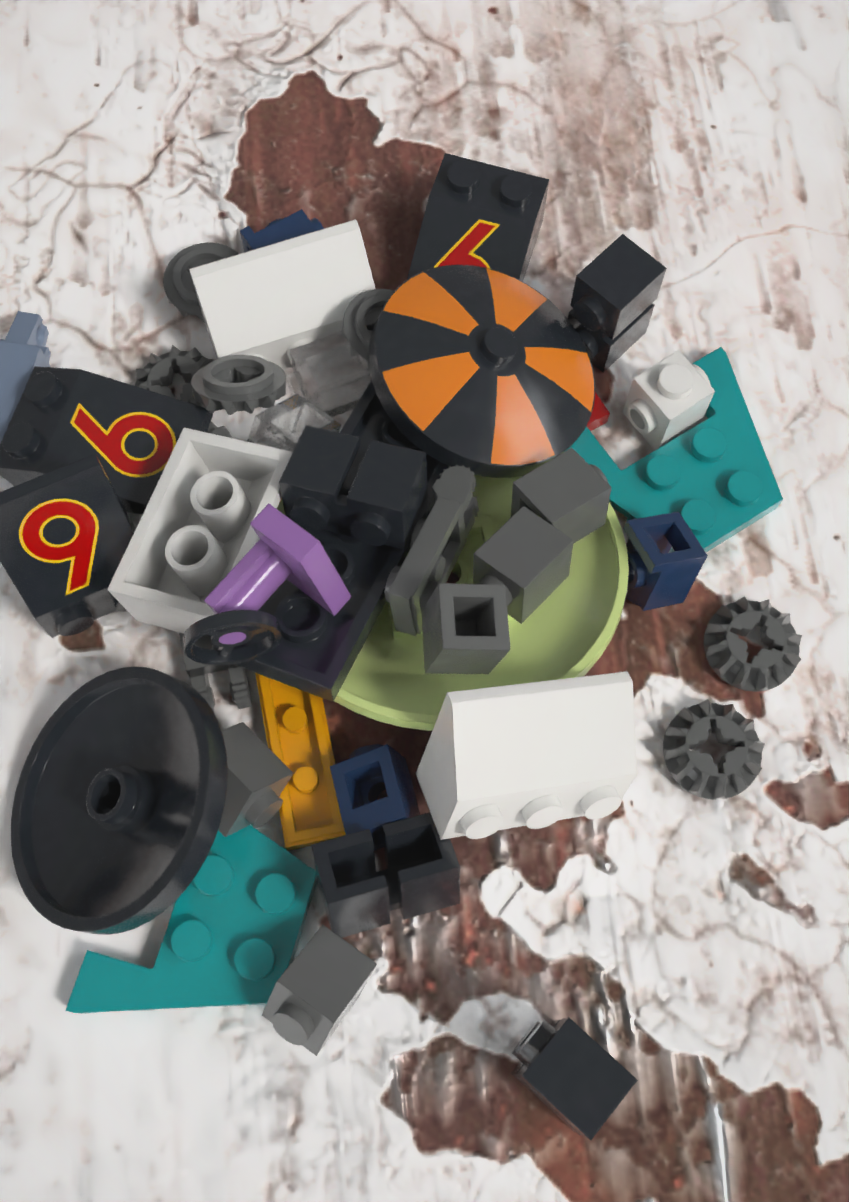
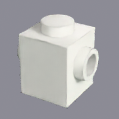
[622,349,715,450]

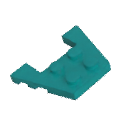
[570,347,783,553]
[65,825,317,1014]

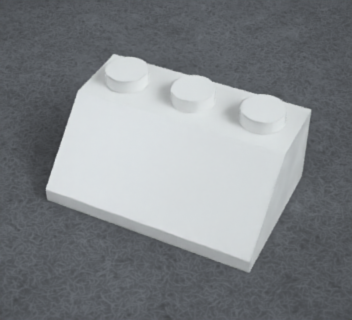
[189,219,376,370]
[107,428,293,634]
[416,671,637,840]

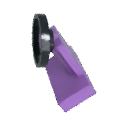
[183,503,351,665]

